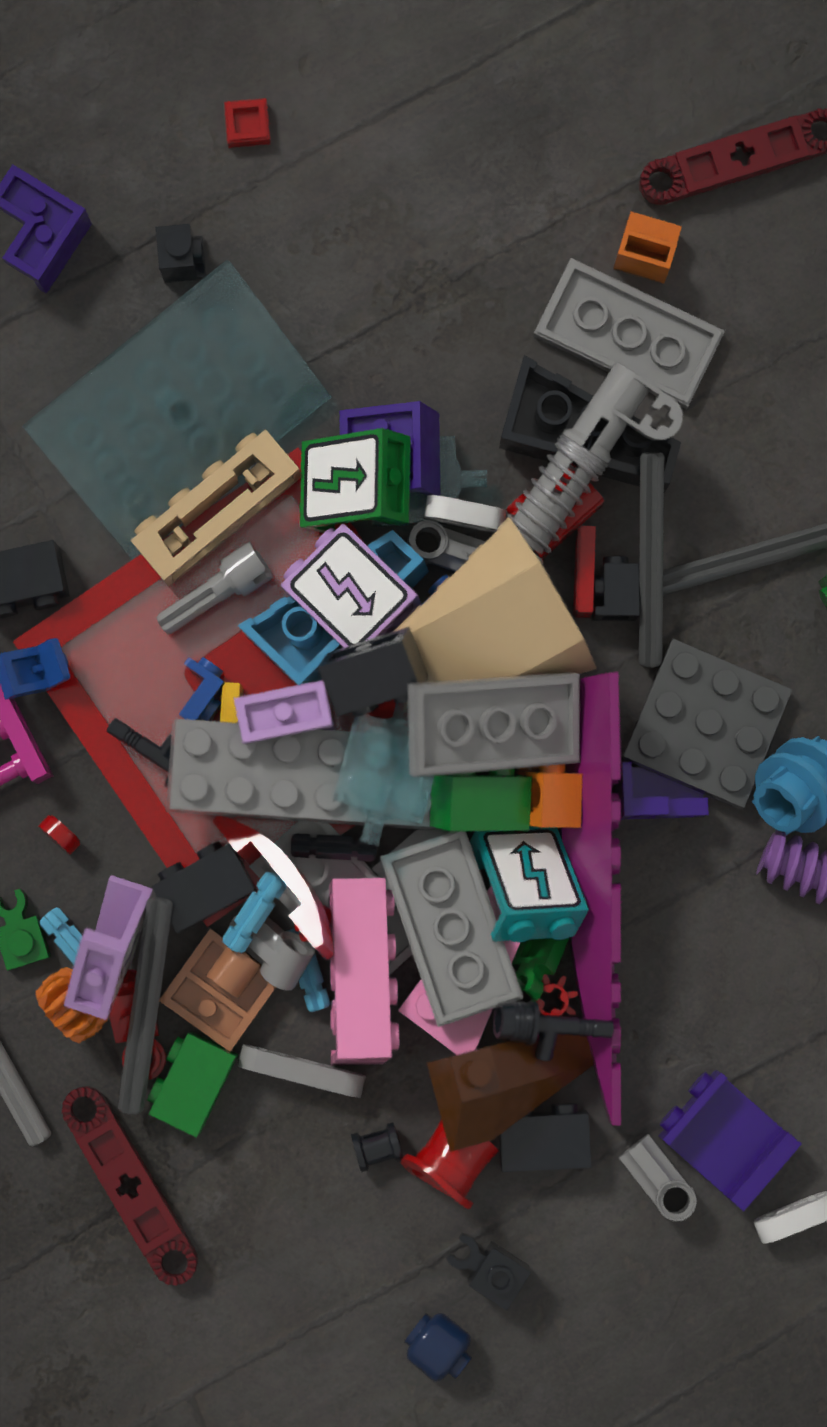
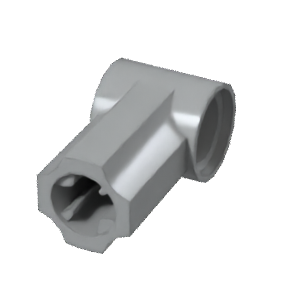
[407,520,486,572]
[227,915,315,991]
[618,1134,697,1221]

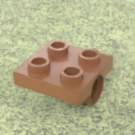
[159,928,277,1052]

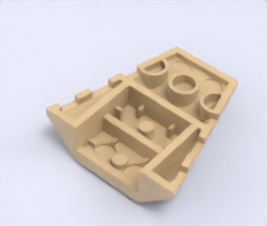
[393,517,597,683]

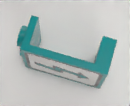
[470,826,588,943]

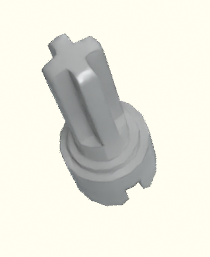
[156,541,274,634]

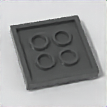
[621,639,793,810]

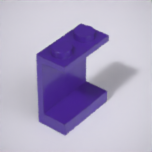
[658,1070,802,1212]

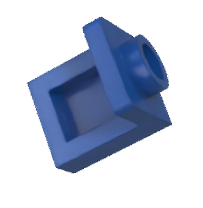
[0,638,70,700]
[179,657,225,721]

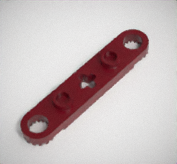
[639,108,827,205]
[62,1086,198,1286]

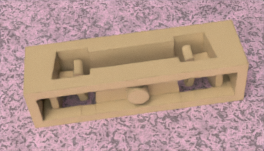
[130,429,301,587]

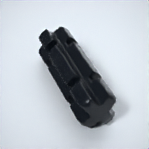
[290,833,377,861]

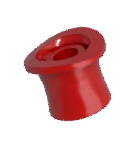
[401,1119,499,1210]

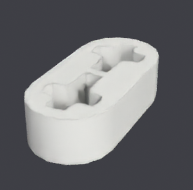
[424,495,507,532]
[753,1191,827,1244]

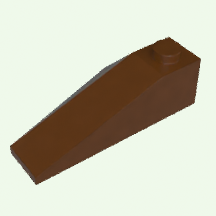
[427,1033,594,1152]

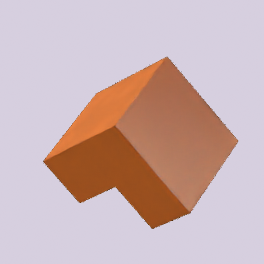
[613,211,682,284]

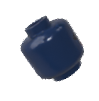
[404,1313,472,1382]

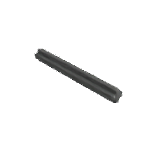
[639,452,664,667]
[663,523,827,595]
[118,897,173,1115]

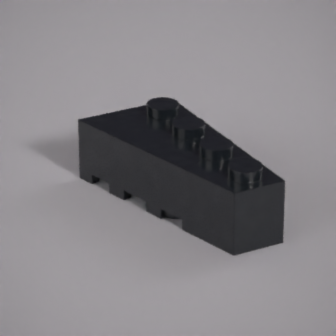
[499,355,681,493]

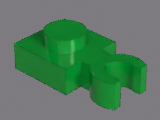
[0,889,51,971]
[512,937,569,1001]

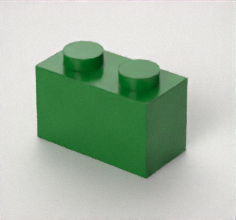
[430,768,532,831]
[147,1031,239,1138]

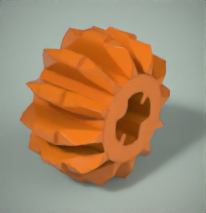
[35,967,110,1043]

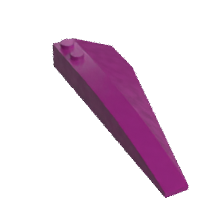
[559,673,621,1126]

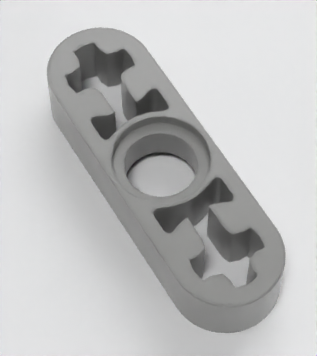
[237,1044,366,1098]

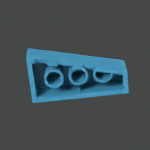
[237,530,429,686]

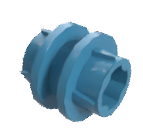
[752,736,827,835]

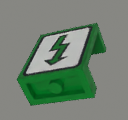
[300,428,411,533]

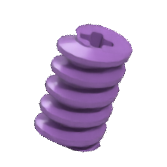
[756,830,827,905]

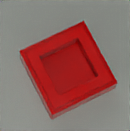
[224,98,271,148]

